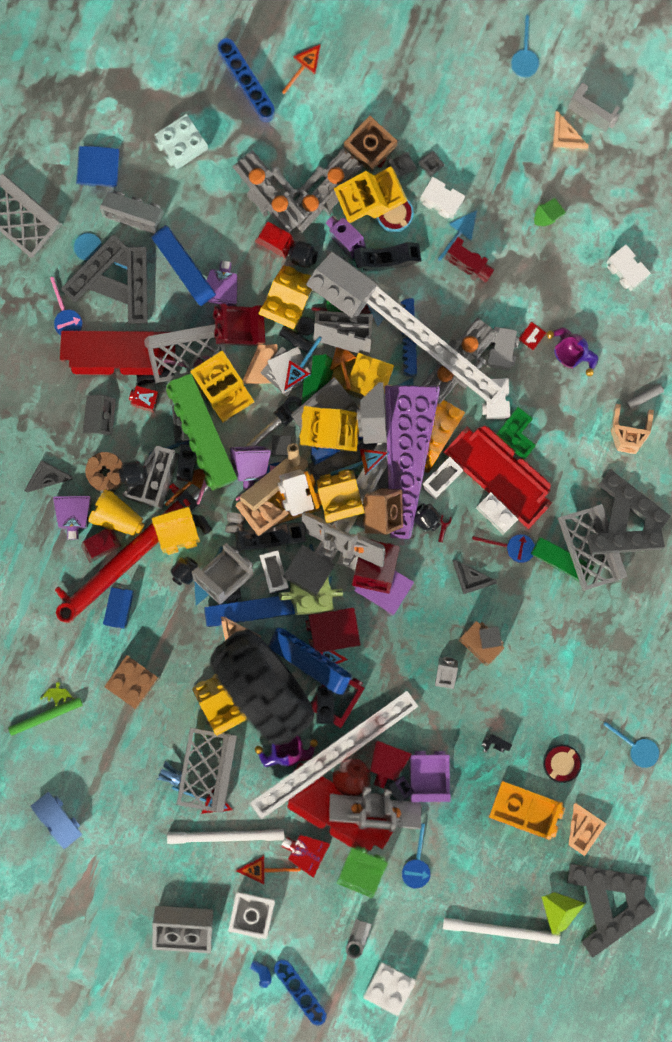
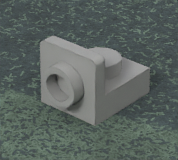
[435,657,458,689]

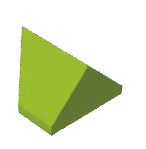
[542,892,586,935]

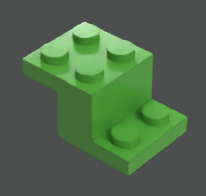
[336,846,388,898]

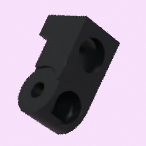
[176,444,197,482]
[316,687,334,724]

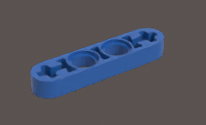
[274,959,326,1025]

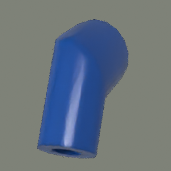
[249,960,272,988]

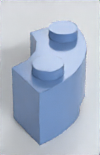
[30,792,82,849]

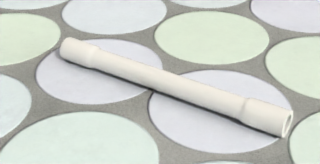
[167,829,284,844]
[443,917,560,944]

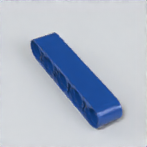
[218,38,275,122]
[151,225,216,306]
[204,596,295,627]
[268,628,352,694]

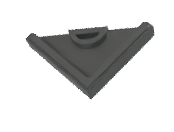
[24,460,73,493]
[452,560,497,595]

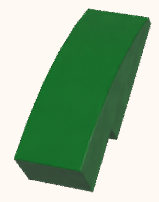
[301,354,334,406]
[530,537,594,582]

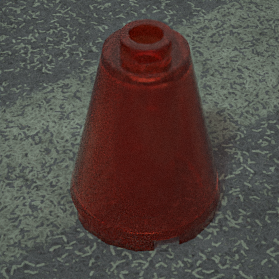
[333,758,371,796]

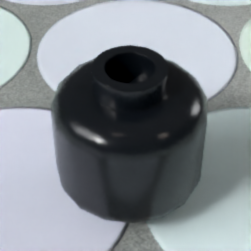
[288,241,318,268]
[118,460,148,487]
[414,503,441,532]
[171,556,199,586]

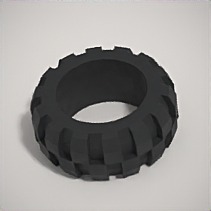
[210,629,315,745]

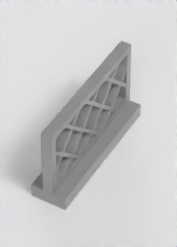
[0,174,63,259]
[144,324,227,383]
[558,504,627,591]
[176,728,237,813]

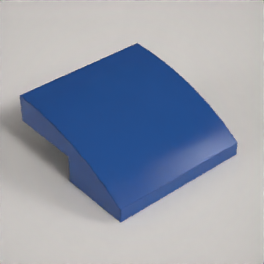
[76,146,119,188]

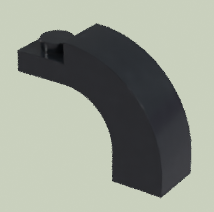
[354,242,422,271]
[235,522,306,551]

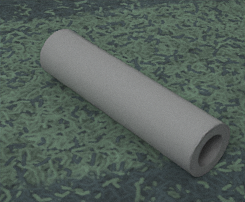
[626,384,664,410]

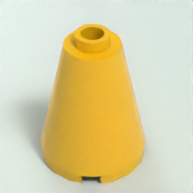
[89,489,145,536]

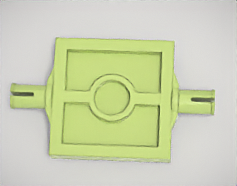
[279,578,343,615]

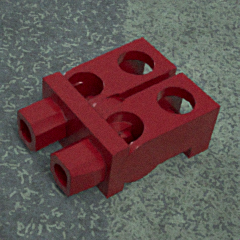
[445,237,495,283]

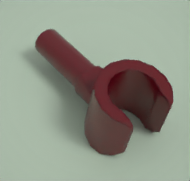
[438,515,452,543]

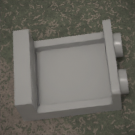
[568,83,621,132]
[192,543,253,604]

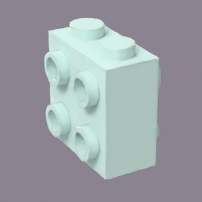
[154,114,208,170]

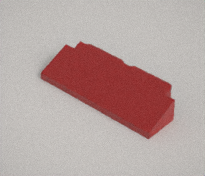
[60,331,176,375]
[444,426,552,529]
[287,762,393,853]

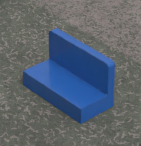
[103,587,134,630]

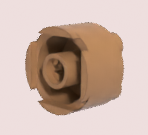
[85,452,123,492]

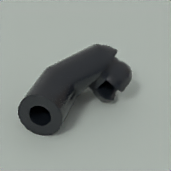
[192,514,213,535]

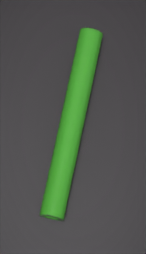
[8,697,83,736]

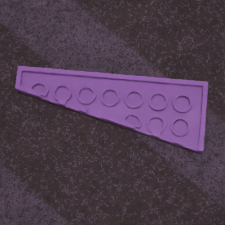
[385,385,440,539]

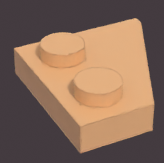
[242,344,278,385]
[236,501,289,536]
[569,803,607,856]

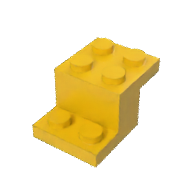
[333,166,407,223]
[259,265,313,329]
[190,351,255,423]
[331,353,394,399]
[300,406,359,452]
[317,469,364,523]
[152,507,200,555]
[192,674,247,736]

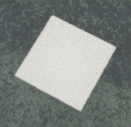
[267,347,310,394]

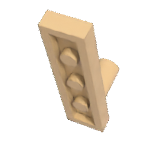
[240,443,308,511]

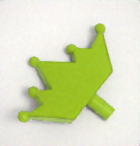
[40,682,75,706]

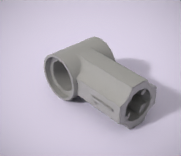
[346,919,372,959]

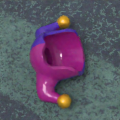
[546,327,599,377]
[255,735,318,768]

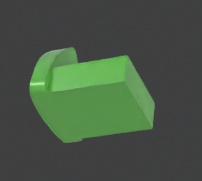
[534,198,566,226]

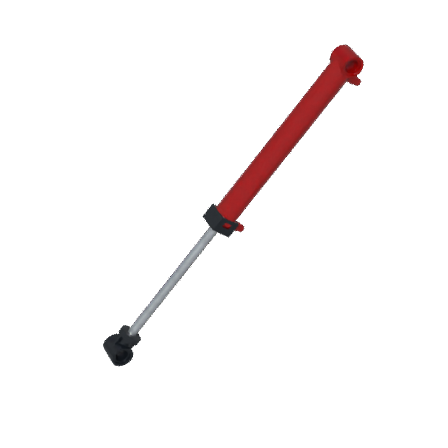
[55,396,302,623]

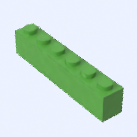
[166,374,237,491]

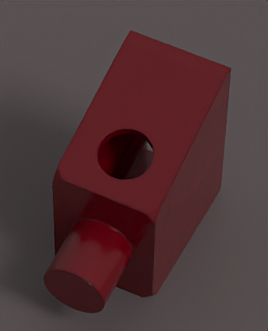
[81,529,122,563]
[370,740,411,789]

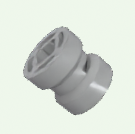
[225,513,245,534]

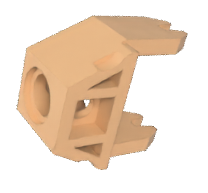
[611,403,654,454]

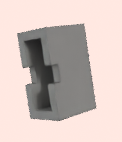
[487,327,519,371]

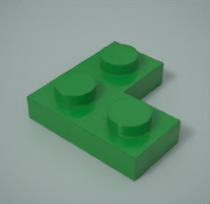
[497,407,536,460]

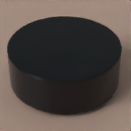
[296,317,315,336]

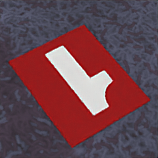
[519,321,546,350]

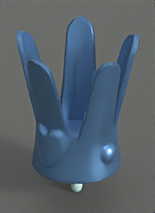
[156,761,182,787]

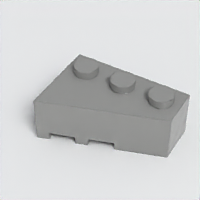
[314,311,373,357]
[122,446,179,509]

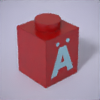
[129,385,159,412]

